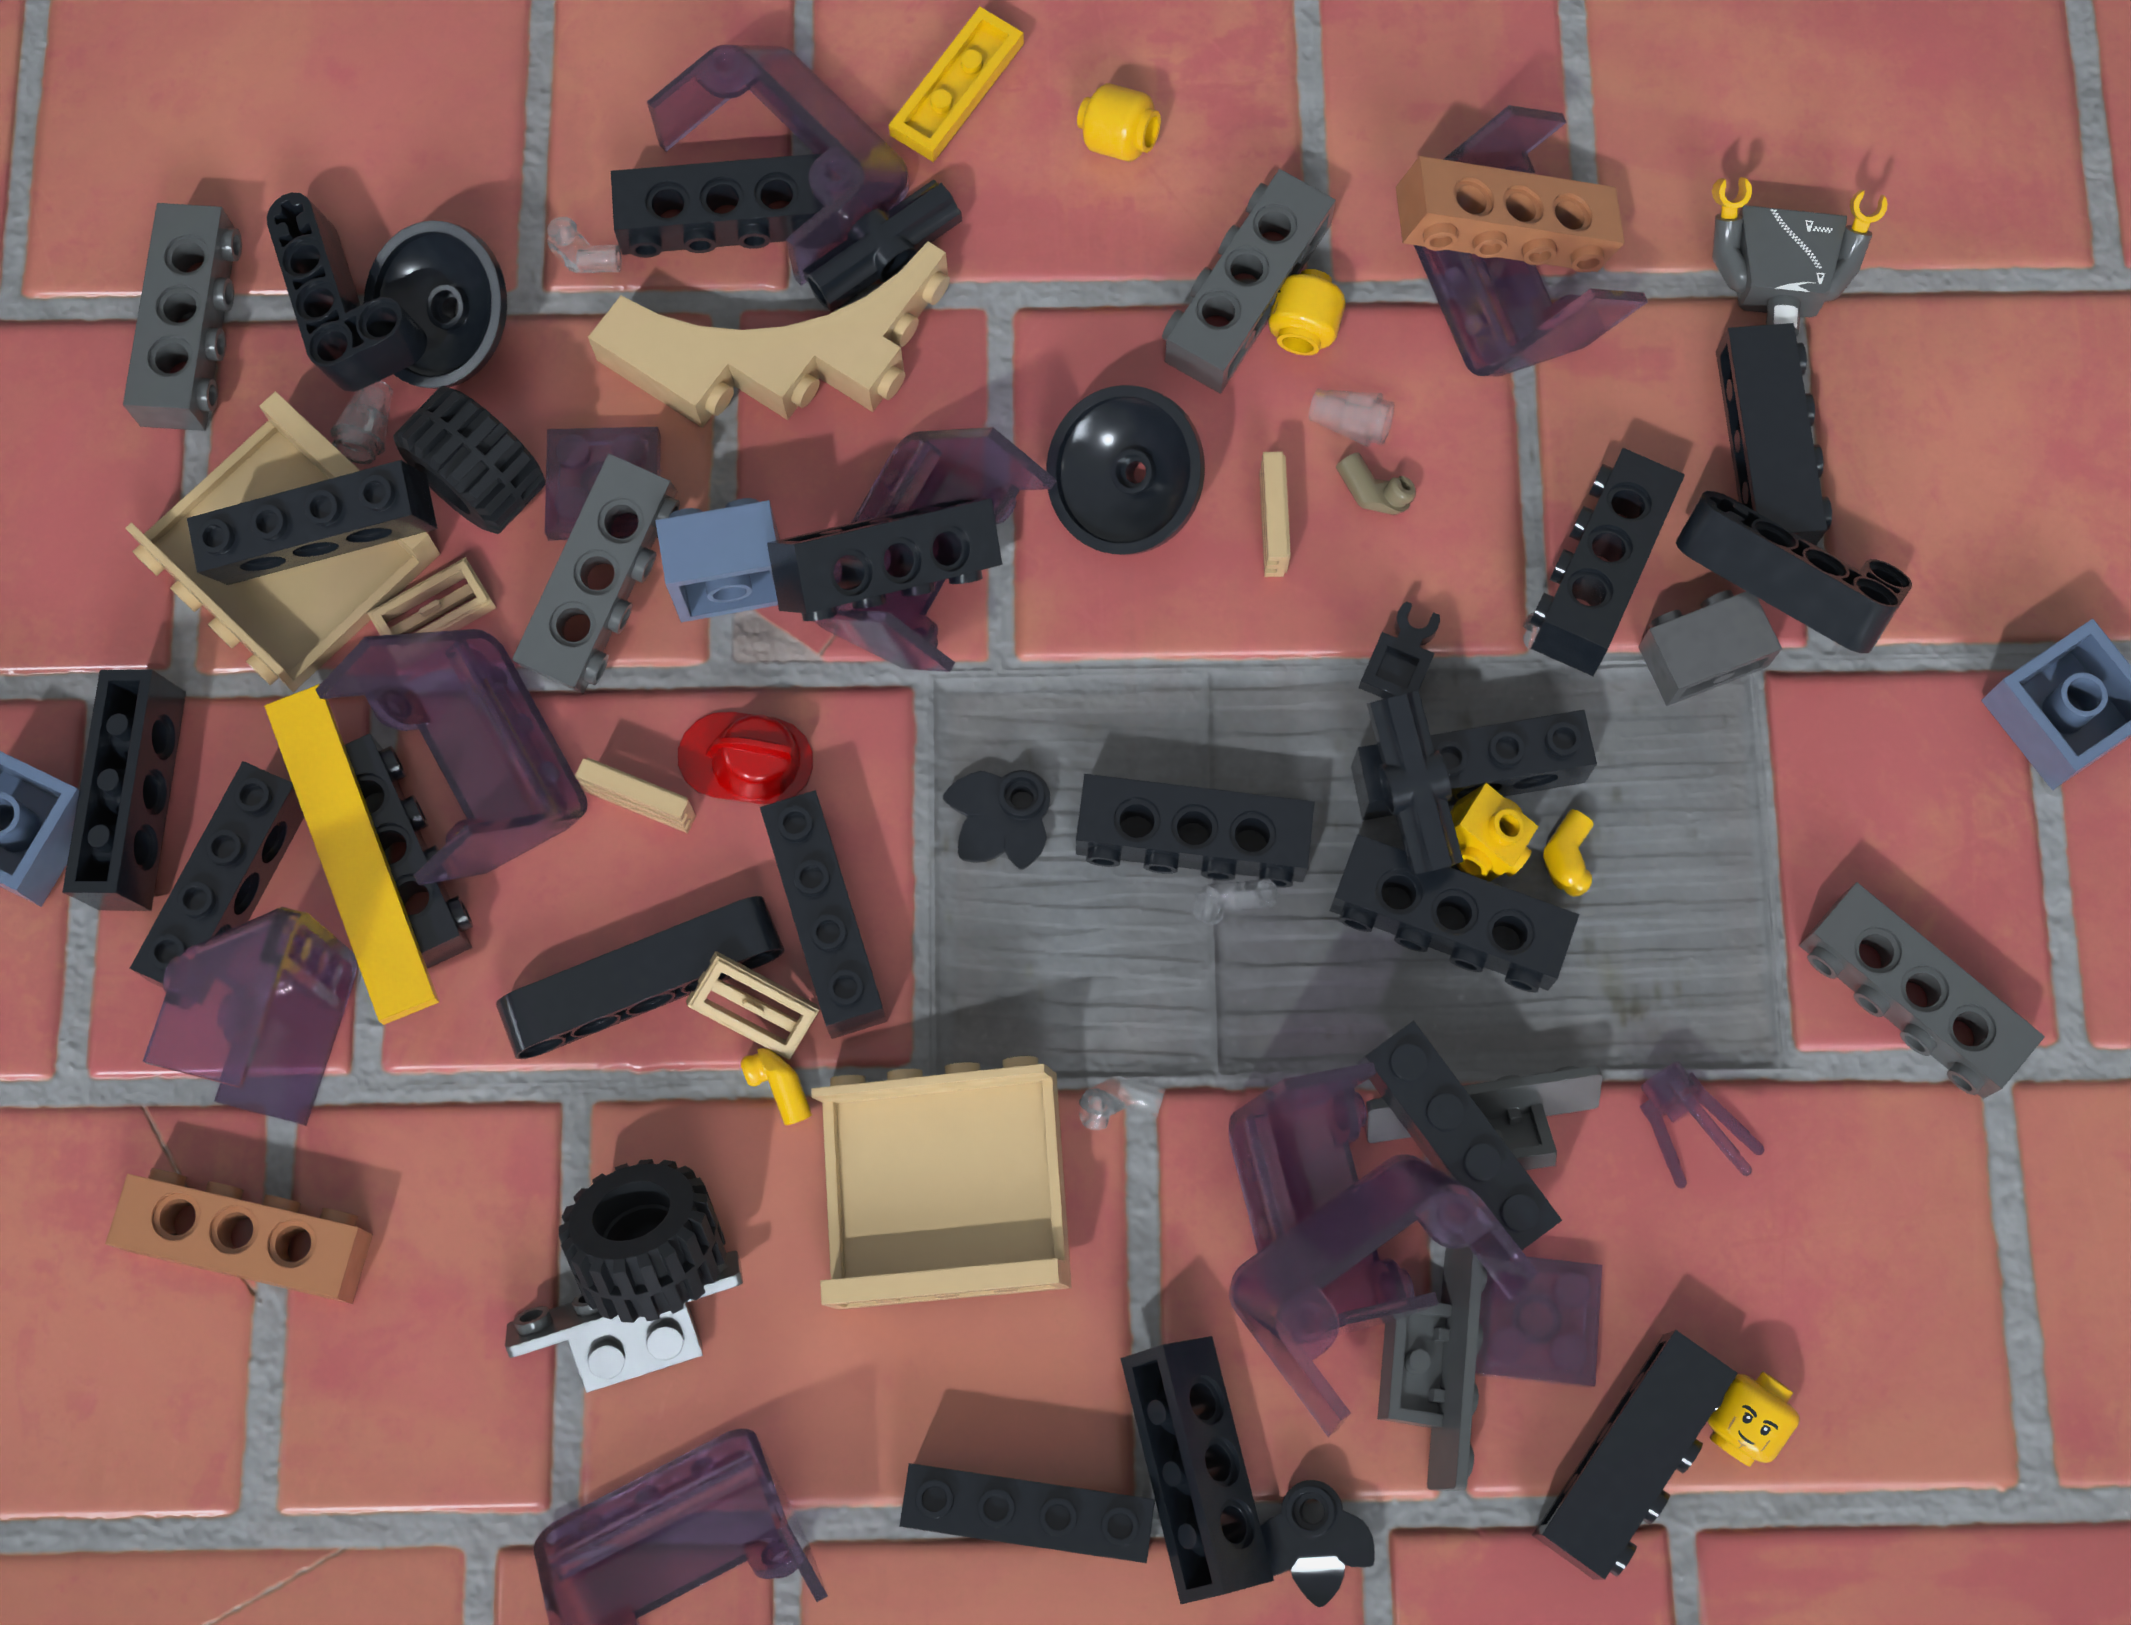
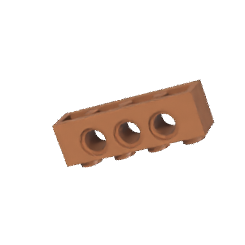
[1396,156,1625,272]
[105,1168,373,1304]

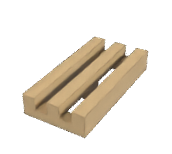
[1259,452,1291,577]
[367,557,496,664]
[575,758,696,833]
[686,951,819,1060]

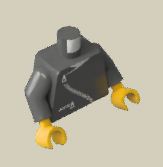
[1712,177,1888,336]

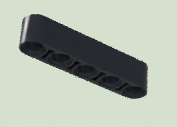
[496,896,784,1059]

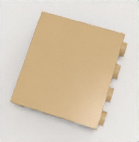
[125,391,440,693]
[811,1056,1072,1309]

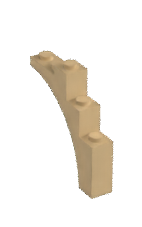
[588,241,950,428]

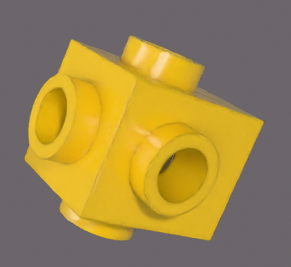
[1451,783,1539,882]

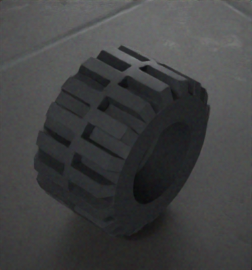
[393,386,546,534]
[559,1159,726,1323]

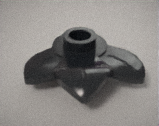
[943,770,1050,870]
[1260,1480,1375,1607]

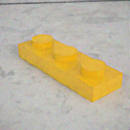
[888,6,1024,163]

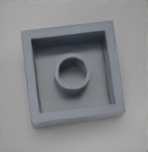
[655,498,780,622]
[1981,619,2131,791]
[0,751,79,907]

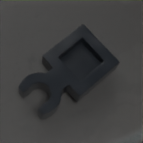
[1359,601,1440,699]

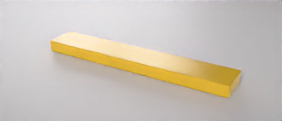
[264,684,439,1025]

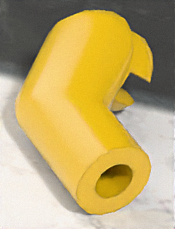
[740,1048,812,1125]

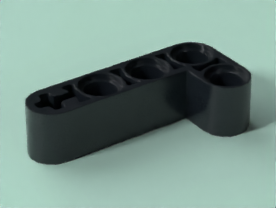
[267,192,427,392]
[1676,491,1912,653]

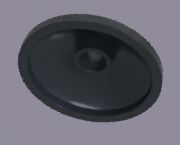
[363,220,507,389]
[1046,385,1205,555]

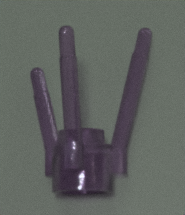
[1639,1061,1764,1189]

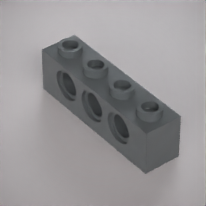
[1162,169,1336,394]
[123,203,242,431]
[512,453,680,694]
[1799,882,2045,1099]

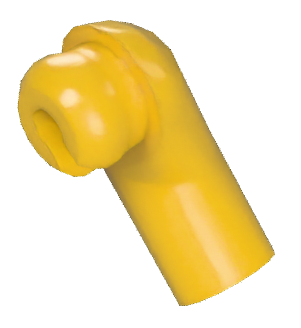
[1543,809,1594,897]

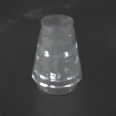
[331,380,393,464]
[1309,388,1395,447]

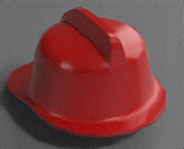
[678,712,813,804]

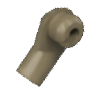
[1336,453,1416,515]

